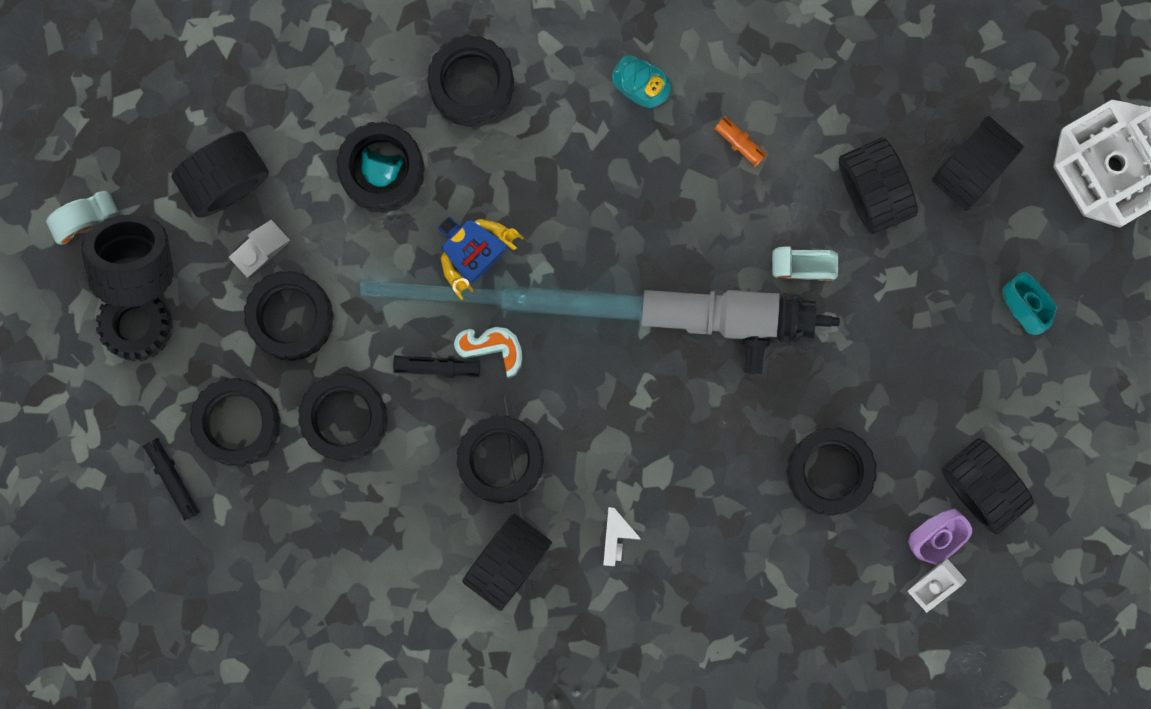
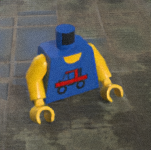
[438,217,524,300]

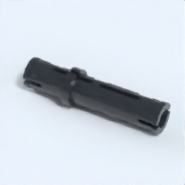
[393,355,480,378]
[142,438,200,521]

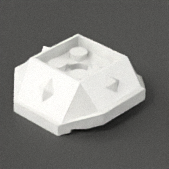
[1053,100,1151,227]

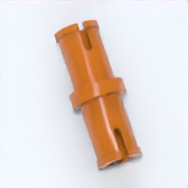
[714,116,767,167]

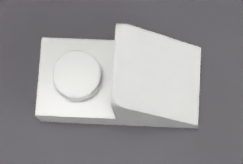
[229,220,291,279]
[603,507,640,566]
[907,559,967,613]

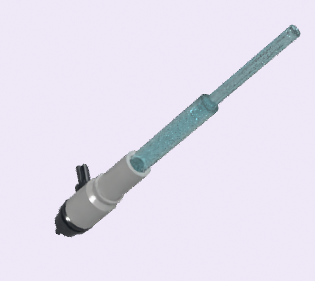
[360,281,840,374]

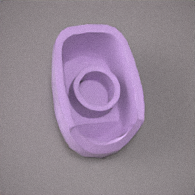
[908,508,972,565]

